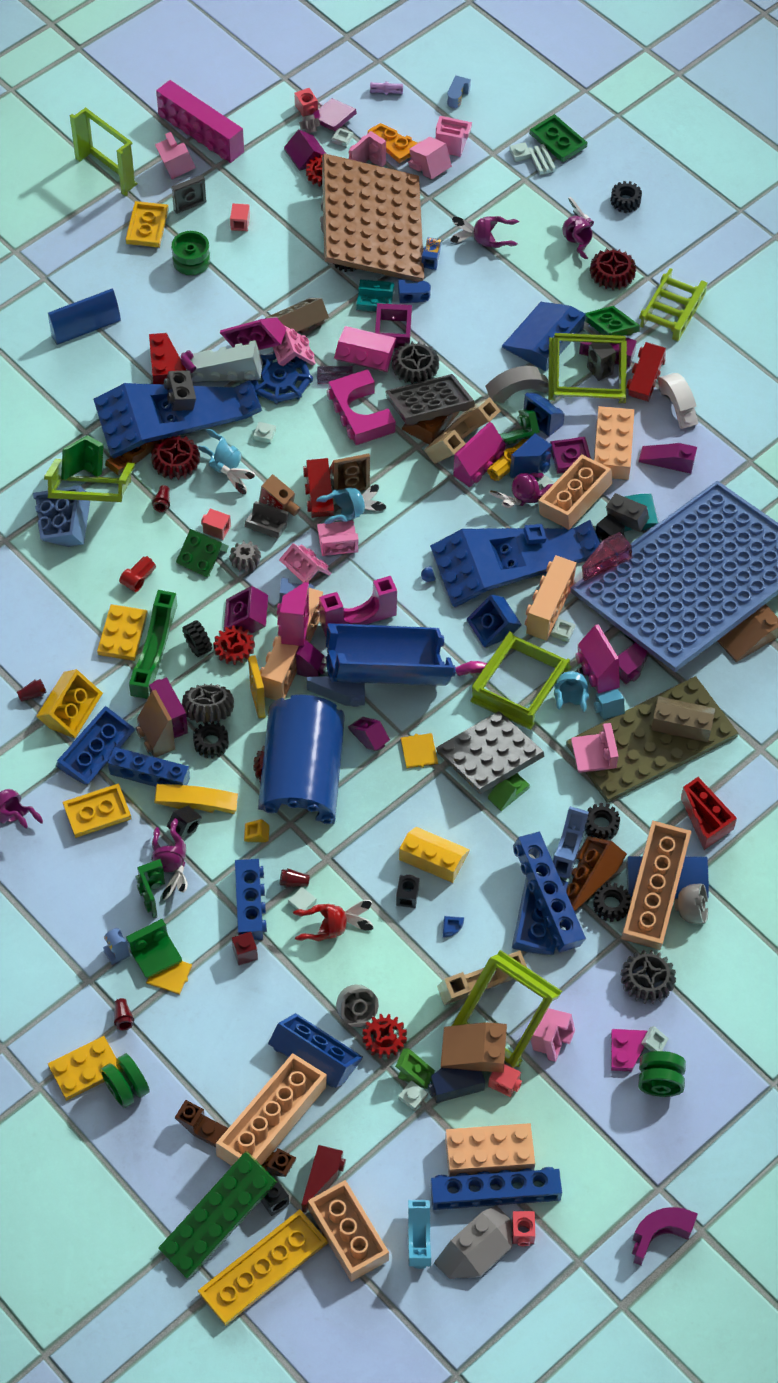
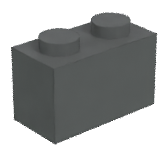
[606,493,649,532]

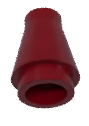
[152,485,170,512]
[17,679,47,702]
[280,868,310,888]
[114,998,134,1031]

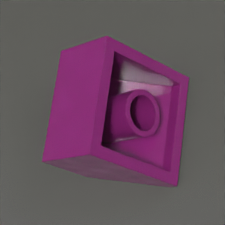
[224,586,268,633]

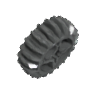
[392,341,439,384]
[182,683,234,724]
[621,950,676,1004]

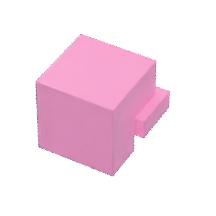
[436,116,472,157]
[155,132,196,179]
[408,136,452,179]
[531,1008,575,1062]

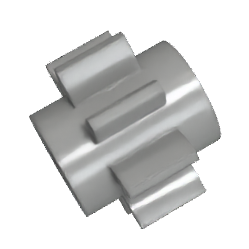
[299,115,320,133]

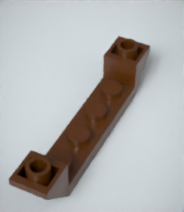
[175,1100,296,1177]

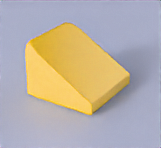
[244,819,269,842]

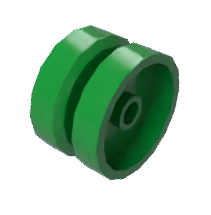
[171,231,210,275]
[638,1051,686,1097]
[100,1053,150,1108]

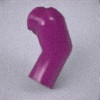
[181,350,197,373]

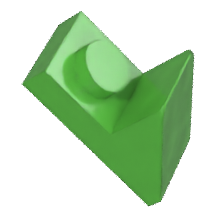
[488,773,530,811]
[395,1048,435,1089]

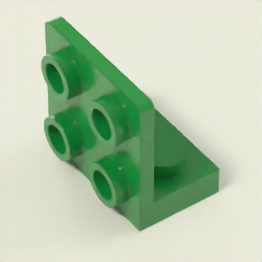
[500,409,540,444]
[61,435,104,480]
[176,529,229,577]
[135,859,165,918]
[126,919,182,979]

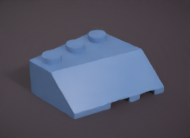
[33,485,90,547]

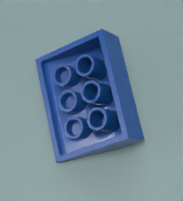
[502,301,586,372]

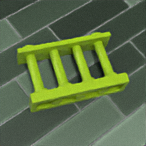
[639,268,708,341]

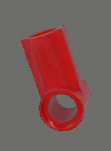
[119,556,156,592]

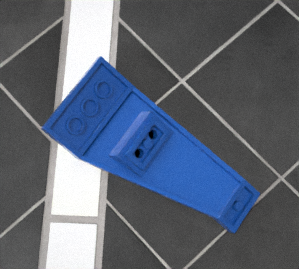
[93,380,262,459]
[430,520,604,608]

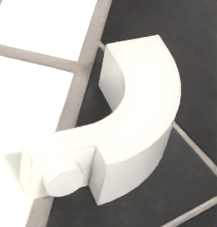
[657,373,699,429]

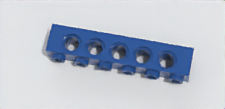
[513,831,586,952]
[430,1167,562,1210]

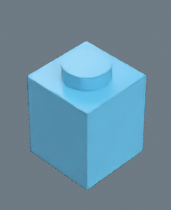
[594,689,625,720]

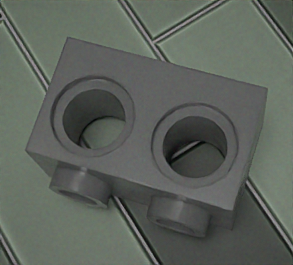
[587,342,616,381]
[164,371,196,411]

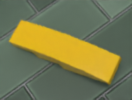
[154,784,238,814]

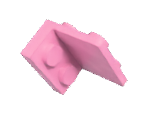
[349,131,386,167]
[273,325,316,366]
[317,520,358,556]
[279,543,331,583]
[571,723,619,773]

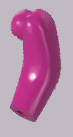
[456,661,487,676]

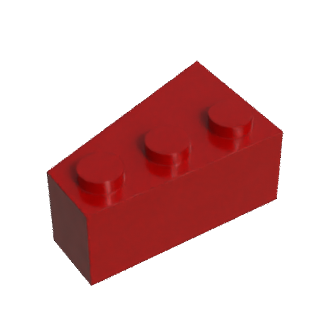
[149,333,187,385]
[626,342,666,402]
[303,458,334,518]
[681,777,737,850]

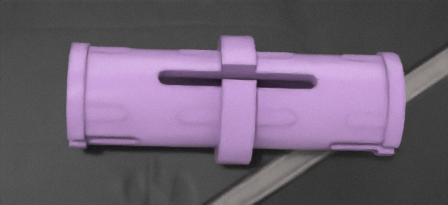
[370,81,403,95]

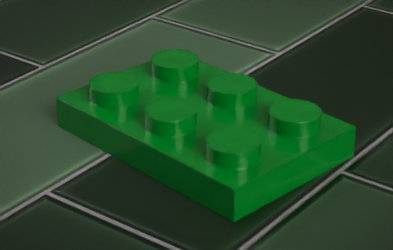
[529,114,588,163]
[585,306,640,336]

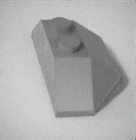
[434,1205,512,1279]

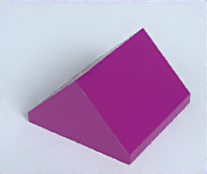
[284,129,327,171]

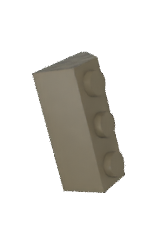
[265,298,329,333]
[651,696,715,742]

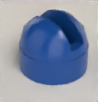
[421,566,436,582]

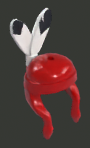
[293,900,374,941]

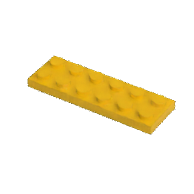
[198,1209,328,1326]

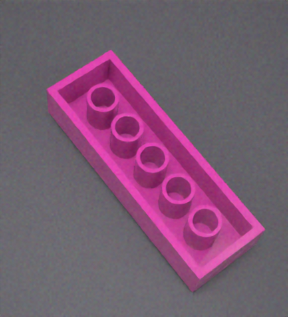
[156,80,244,163]

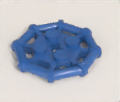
[251,353,313,404]

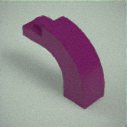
[632,1207,698,1266]

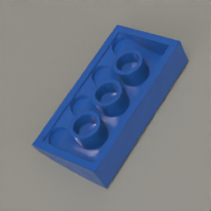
[48,288,121,345]
[56,706,136,786]
[626,856,709,900]
[512,873,568,955]

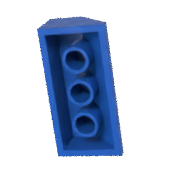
[268,1013,363,1088]

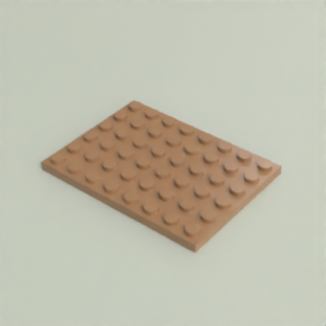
[322,153,424,282]

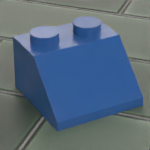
[523,393,565,437]
[510,433,552,478]
[466,594,522,648]

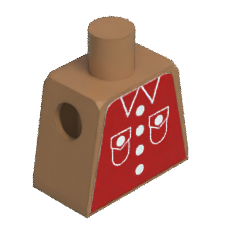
[259,474,301,516]

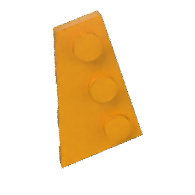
[367,123,420,164]

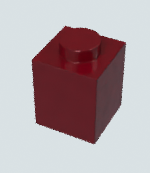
[232,932,258,965]

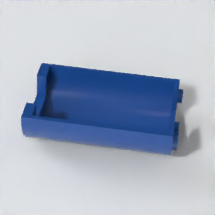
[326,623,456,686]
[258,695,345,824]

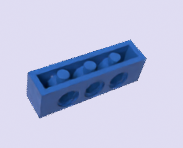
[108,747,190,787]
[235,859,267,940]

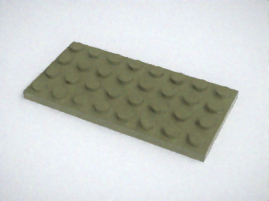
[566,676,738,803]

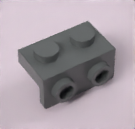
[244,501,289,538]

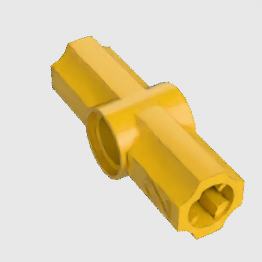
[487,439,528,481]

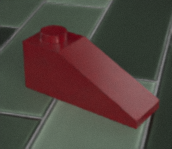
[301,1145,346,1213]

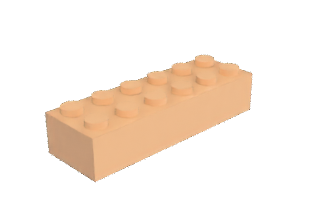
[260,588,323,700]
[621,820,691,950]
[216,1053,327,1166]

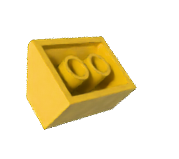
[36,669,103,738]
[399,827,470,883]

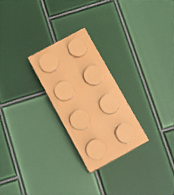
[594,406,634,480]
[538,455,612,530]
[524,555,577,641]
[445,1123,535,1177]
[308,1180,389,1282]

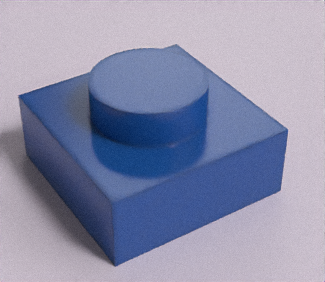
[523,524,547,544]

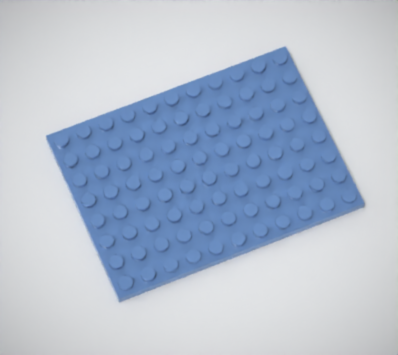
[570,481,778,672]

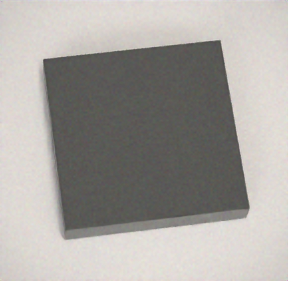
[172,175,206,214]

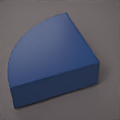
[443,916,464,937]

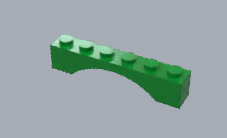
[129,590,177,699]

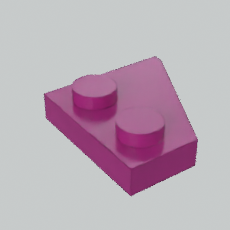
[611,1029,648,1072]

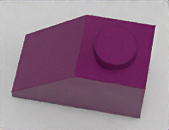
[296,640,326,677]
[348,717,390,751]

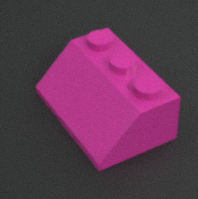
[220,317,287,350]
[334,326,396,373]
[453,422,506,487]
[277,582,310,646]
[576,624,620,694]

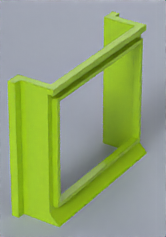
[69,107,138,196]
[548,333,627,404]
[44,459,135,502]
[471,631,572,730]
[452,950,562,1068]

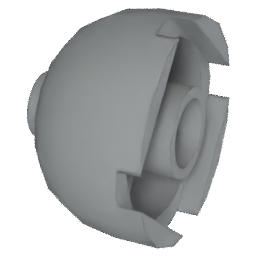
[674,884,708,924]
[336,984,379,1027]

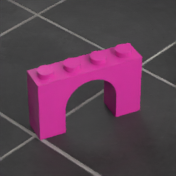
[327,369,396,445]
[319,576,397,636]

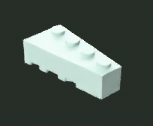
[190,340,263,382]

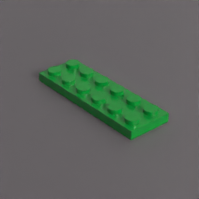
[158,1151,277,1279]

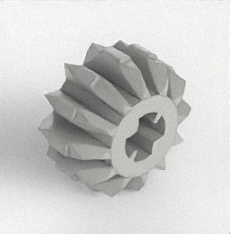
[229,540,261,572]

